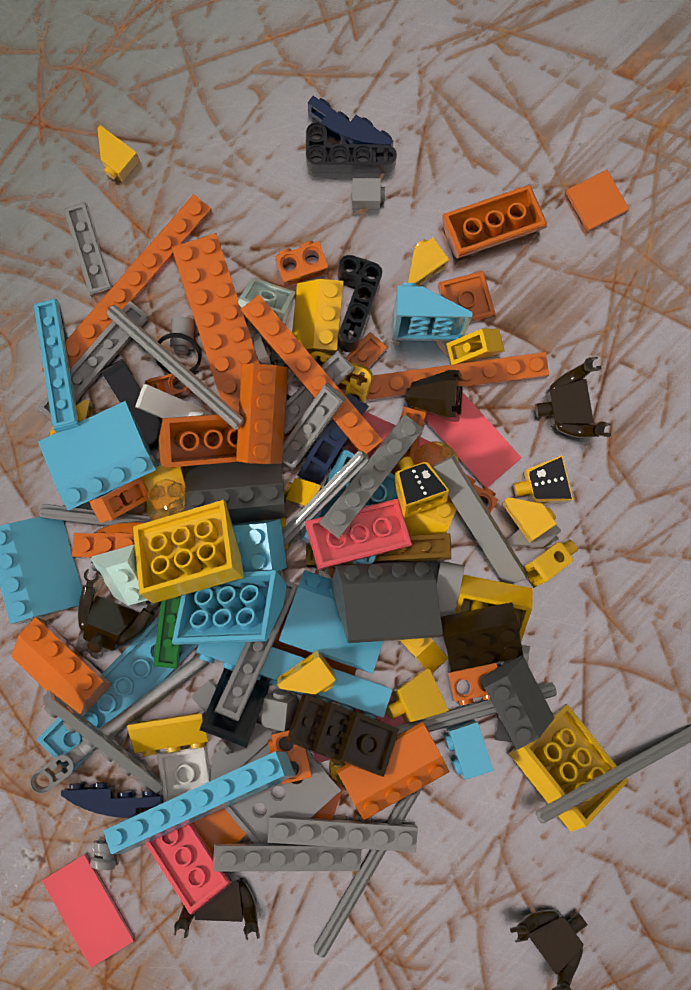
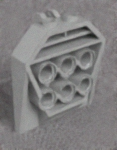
[210,722,341,844]

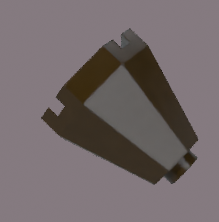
[406,370,463,422]

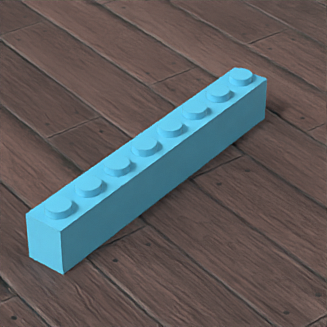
[196,642,393,719]
[104,751,295,855]

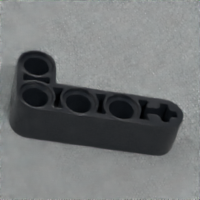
[306,122,397,173]
[338,255,383,352]
[102,358,162,451]

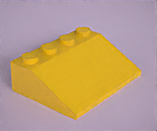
[133,500,244,604]
[509,704,629,832]

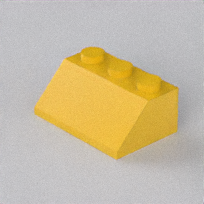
[292,279,344,355]
[455,575,533,641]
[127,711,211,756]

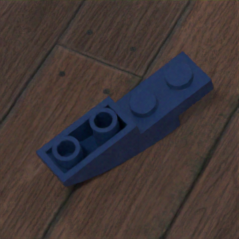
[307,96,394,147]
[297,393,369,485]
[61,782,164,818]

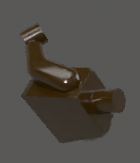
[535,357,611,438]
[78,569,161,653]
[174,872,260,940]
[510,910,588,990]

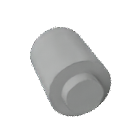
[170,317,195,354]

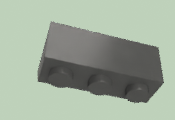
[479,655,554,750]

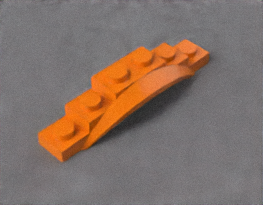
[72,522,143,558]

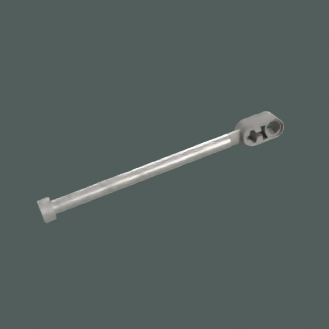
[30,654,210,794]

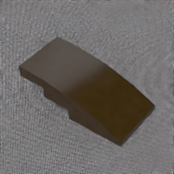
[286,694,399,777]

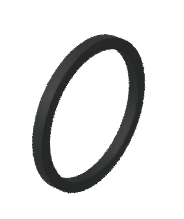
[155,333,202,374]

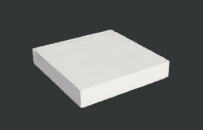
[157,746,211,802]

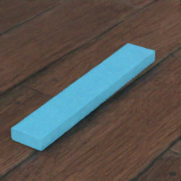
[34,298,79,432]

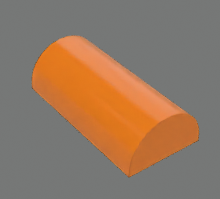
[442,185,547,259]

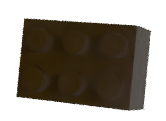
[441,602,523,672]

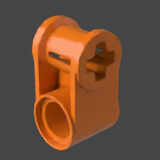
[145,374,192,398]

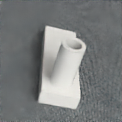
[135,384,212,419]

